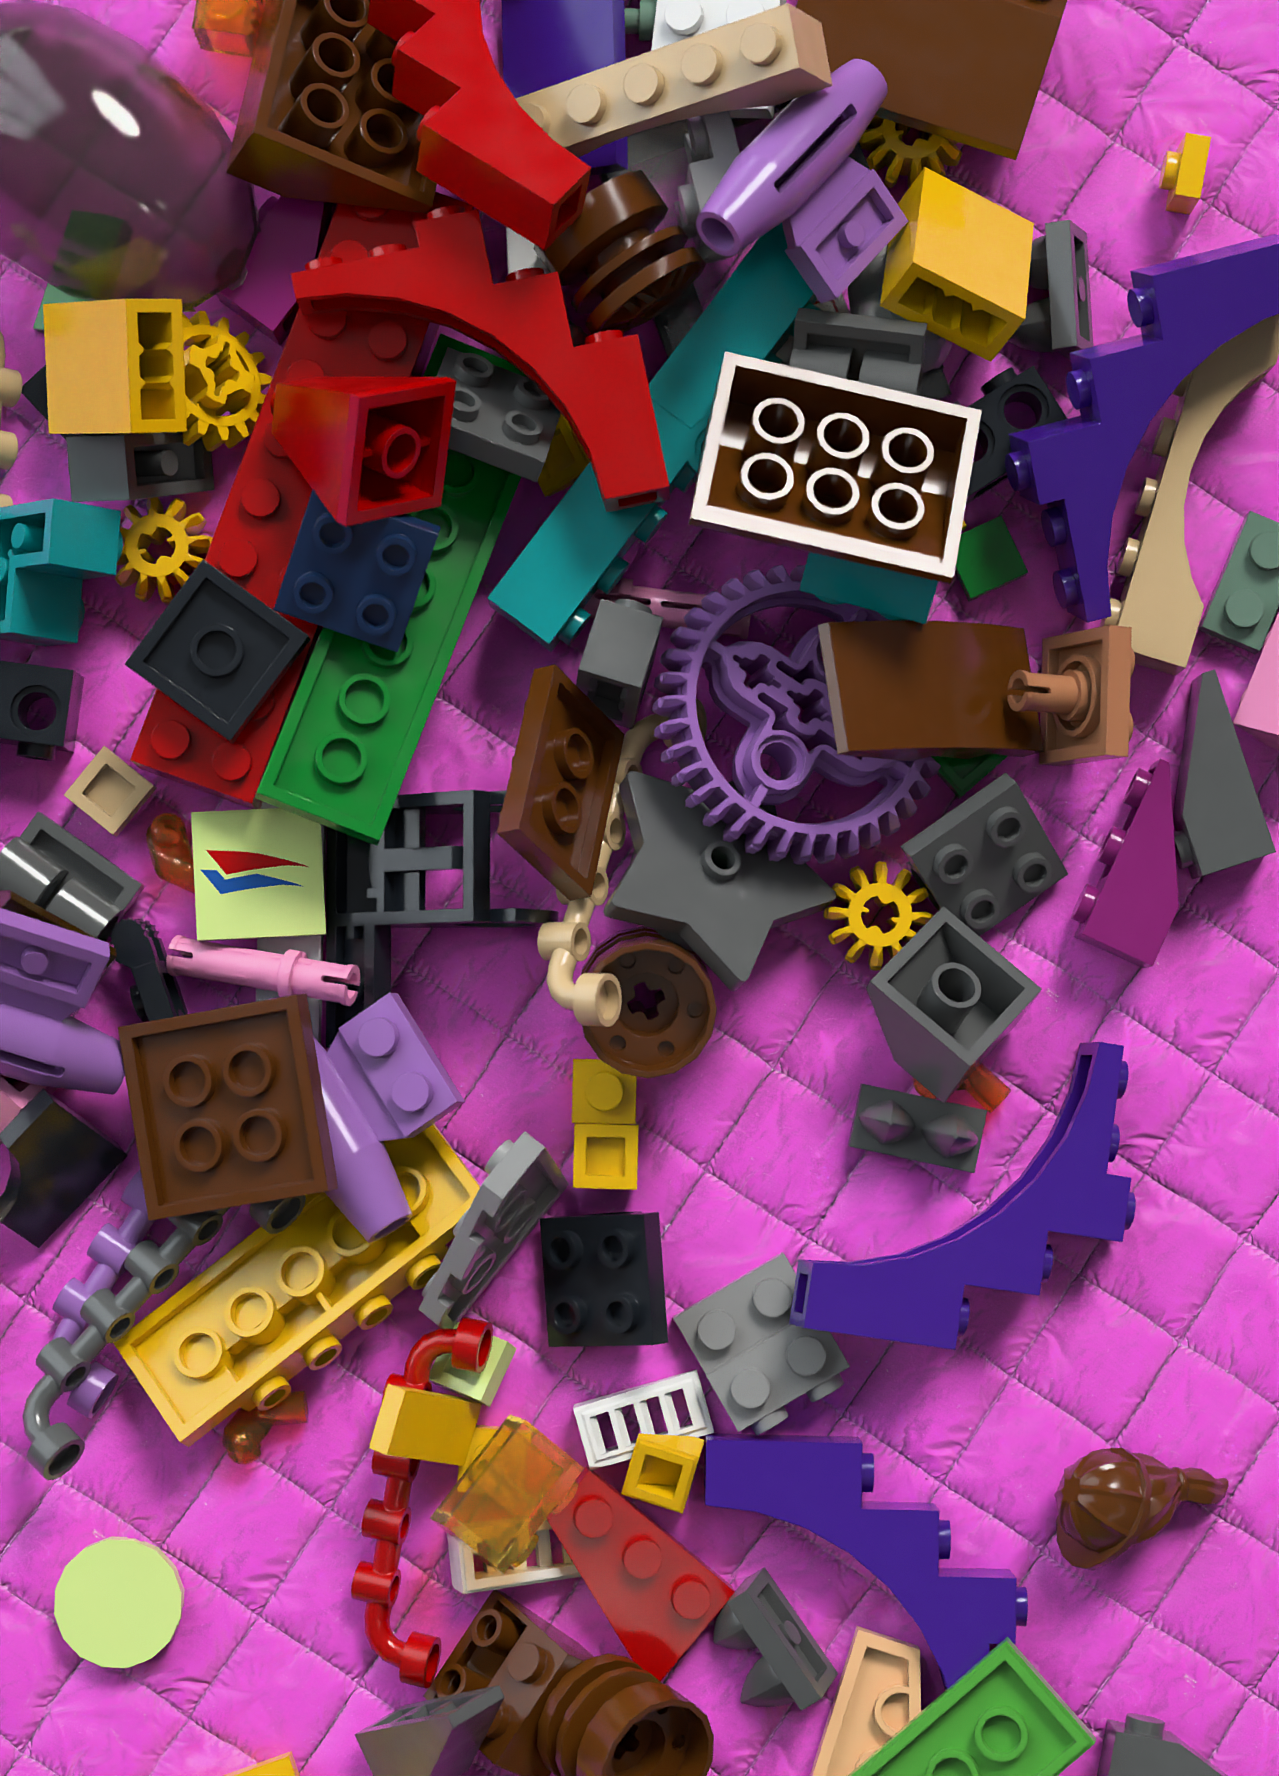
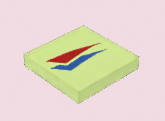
[191,808,326,941]

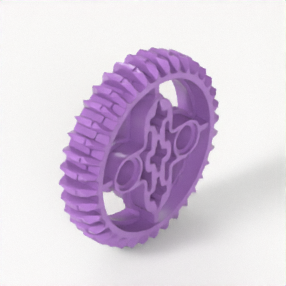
[651,564,941,865]

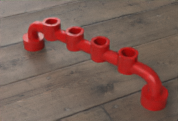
[351,1317,493,1689]

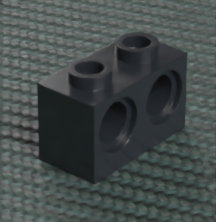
[952,366,1068,505]
[0,661,84,761]

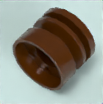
[533,170,706,334]
[581,926,717,1078]
[537,1653,714,1776]

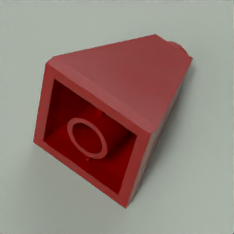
[270,377,456,526]

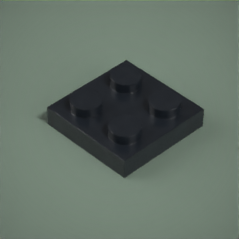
[125,559,311,744]

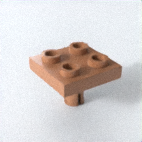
[1007,625,1135,766]

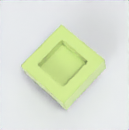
[429,1322,517,1407]

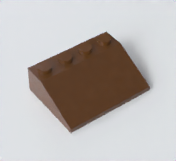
[225,0,437,214]
[796,0,1067,160]
[689,351,982,584]

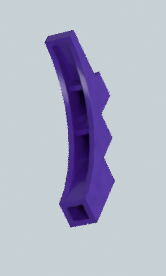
[1005,234,1279,623]
[789,1042,1136,1350]
[704,1433,1028,1690]

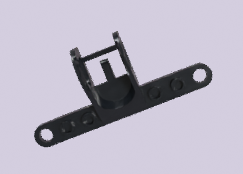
[326,790,558,1048]

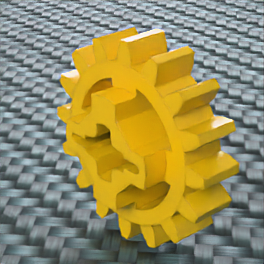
[182,311,272,451]

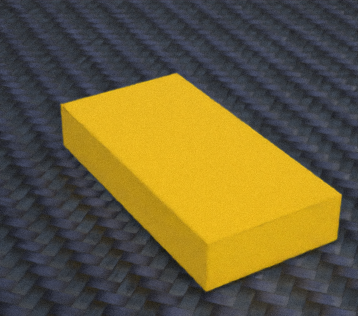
[369,1384,482,1466]

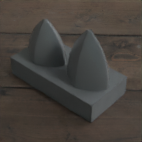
[1008,220,1093,360]
[848,1084,987,1173]
[713,1567,838,1711]

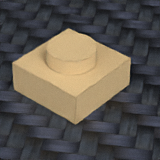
[64,746,157,837]

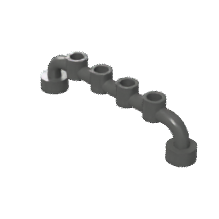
[22,1195,306,1480]

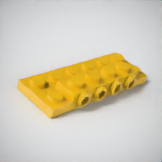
[113,1124,481,1447]

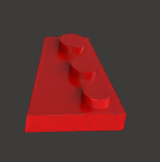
[545,1466,735,1682]

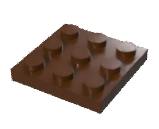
[118,994,338,1221]

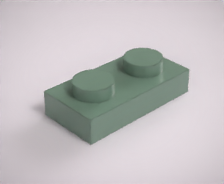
[1197,511,1279,654]

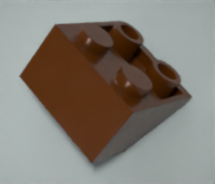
[423,1589,594,1776]

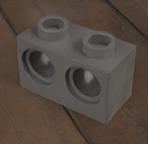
[576,599,663,729]

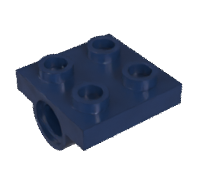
[273,490,440,652]

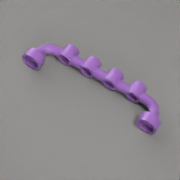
[52,1170,157,1419]

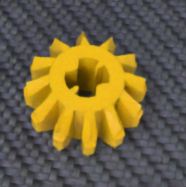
[859,116,962,188]
[115,497,213,605]
[823,861,933,971]

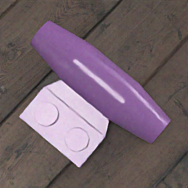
[696,59,908,303]
[0,908,125,1095]
[270,992,465,1243]

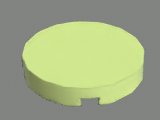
[54,1536,185,1668]

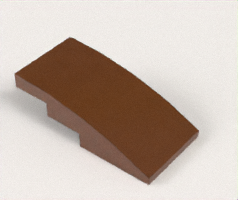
[818,620,1044,761]

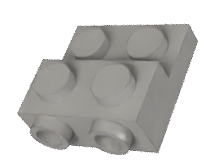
[674,111,740,263]
[673,1252,850,1435]

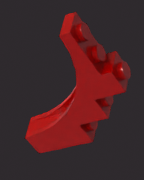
[367,0,591,250]
[290,205,670,513]

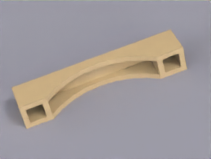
[516,3,833,158]
[1100,314,1279,676]

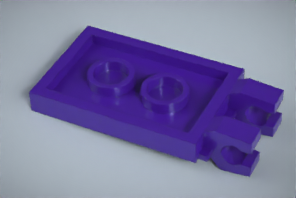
[502,0,628,176]

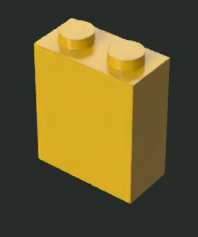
[880,167,1034,362]
[43,299,187,434]

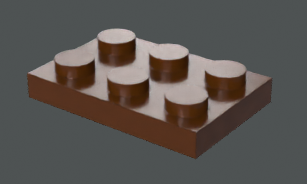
[497,664,625,901]

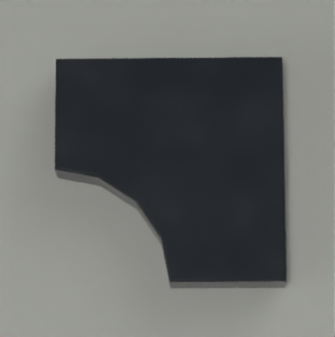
[0,1089,127,1248]

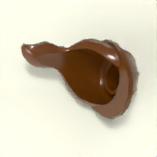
[1054,1448,1229,1571]

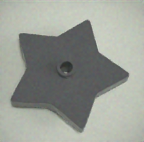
[603,769,836,991]

